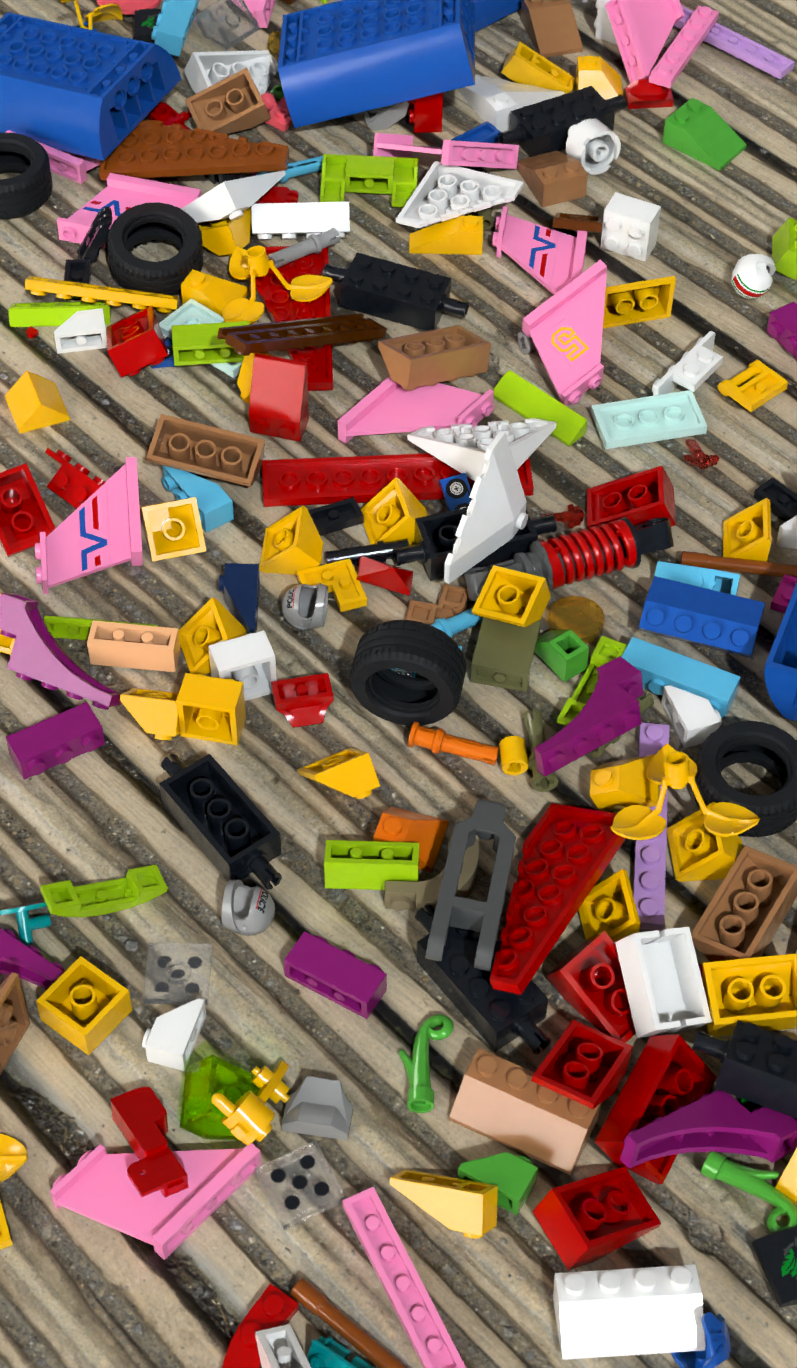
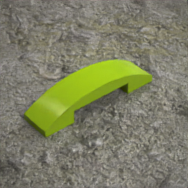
[557,636,628,726]
[40,865,168,917]

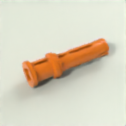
[408,721,499,766]

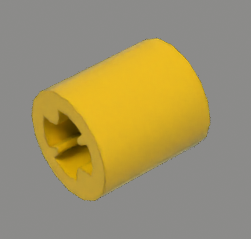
[499,736,528,775]

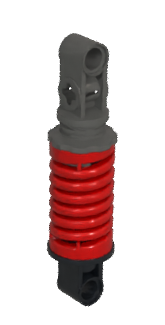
[464,517,674,601]

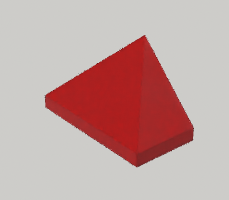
[356,555,413,596]

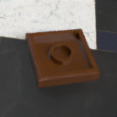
[553,212,603,232]

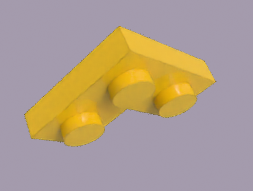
[297,558,367,612]

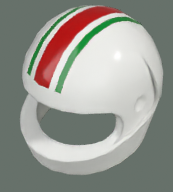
[731,254,776,299]

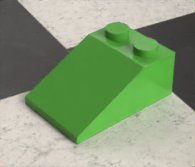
[662,98,747,171]

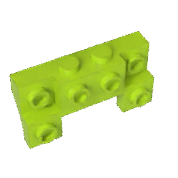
[320,154,418,208]

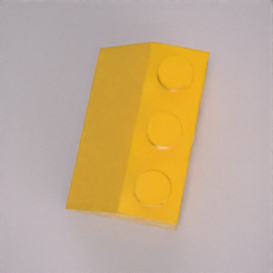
[603,276,676,329]
[702,953,797,1037]

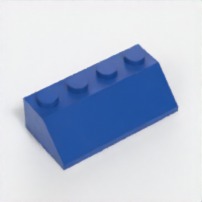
[639,576,765,658]

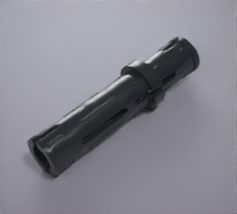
[325,538,409,565]

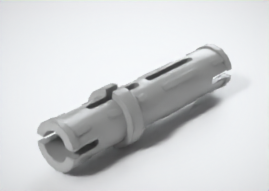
[268,228,340,268]

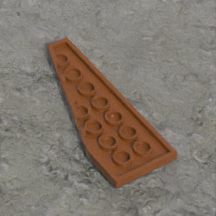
[99,120,289,180]

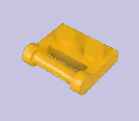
[718,360,788,412]

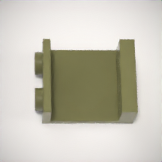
[470,617,541,692]

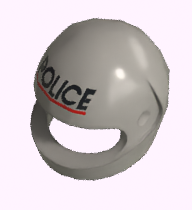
[282,583,328,630]
[222,880,275,936]

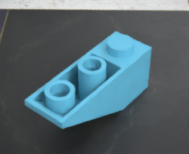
[161,465,234,533]
[655,561,740,596]

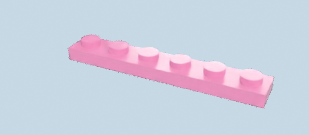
[649,6,719,88]
[342,1187,466,1368]

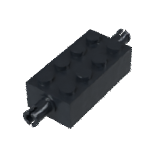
[498,86,626,157]
[322,252,469,331]
[394,508,557,581]
[159,754,282,890]
[415,904,551,1055]
[692,1020,797,1118]

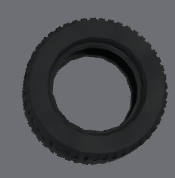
[0,133,53,220]
[107,202,203,295]
[349,620,466,726]
[693,721,797,837]

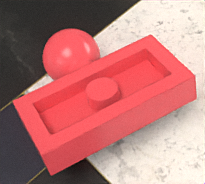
[261,92,293,132]

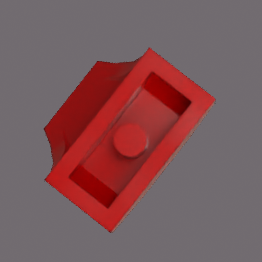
[624,79,674,109]
[271,673,334,728]

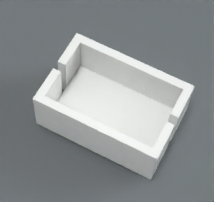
[615,926,712,1038]

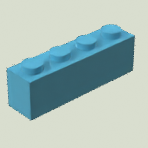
[151,0,199,57]
[622,637,741,719]

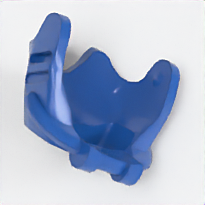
[671,1312,731,1368]

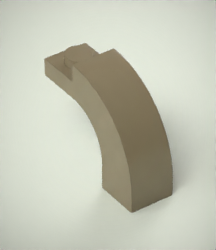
[385,841,479,913]

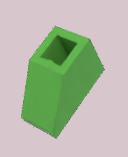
[534,629,589,682]

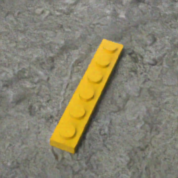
[25,276,179,313]

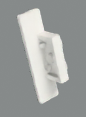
[652,331,723,396]

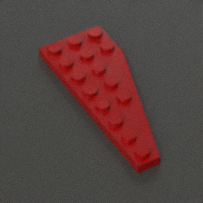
[255,246,333,391]
[490,803,626,995]

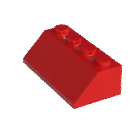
[594,1034,716,1184]

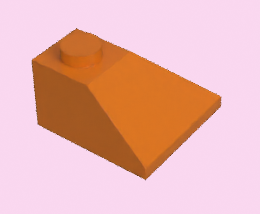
[373,806,449,873]

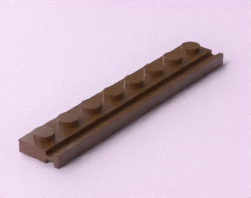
[217,313,387,356]

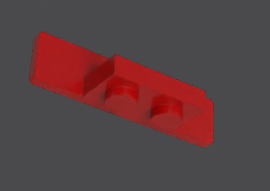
[45,448,105,509]

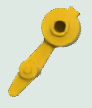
[211,1060,290,1146]

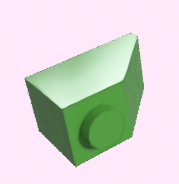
[457,1152,538,1215]

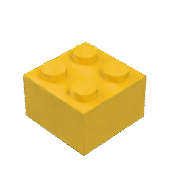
[176,673,246,746]
[36,956,133,1056]

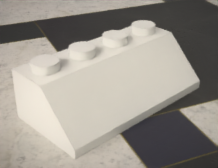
[251,202,350,240]
[553,1264,706,1360]

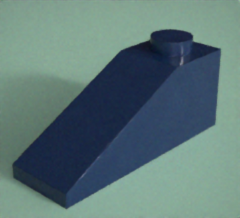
[219,563,260,634]

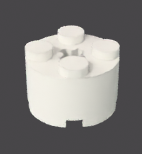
[566,118,621,175]

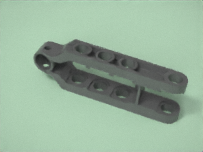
[425,799,516,971]

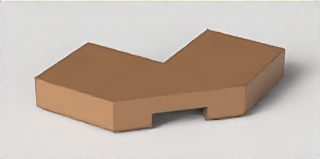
[405,584,470,625]

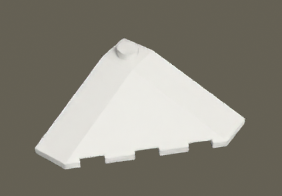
[184,50,278,95]
[456,74,565,132]
[396,161,524,228]
[182,170,286,223]
[407,418,556,481]
[444,430,528,584]

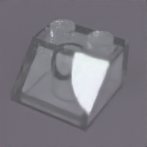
[193,0,260,50]

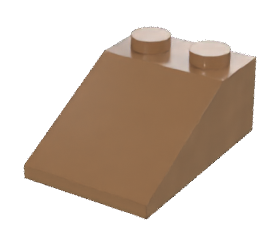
[521,0,583,58]
[185,68,271,134]
[517,151,588,207]
[0,972,30,1075]

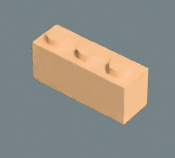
[87,620,181,672]

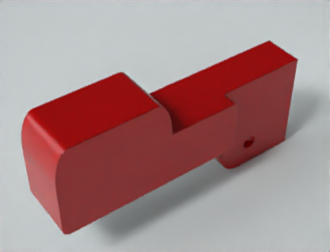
[111,1087,188,1198]

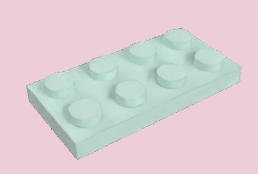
[159,298,243,378]
[591,390,707,450]

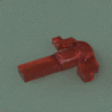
[683,439,719,469]
[541,504,585,529]

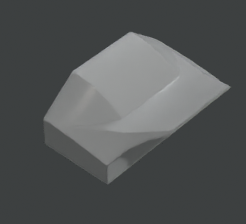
[363,101,409,130]
[281,1076,353,1141]

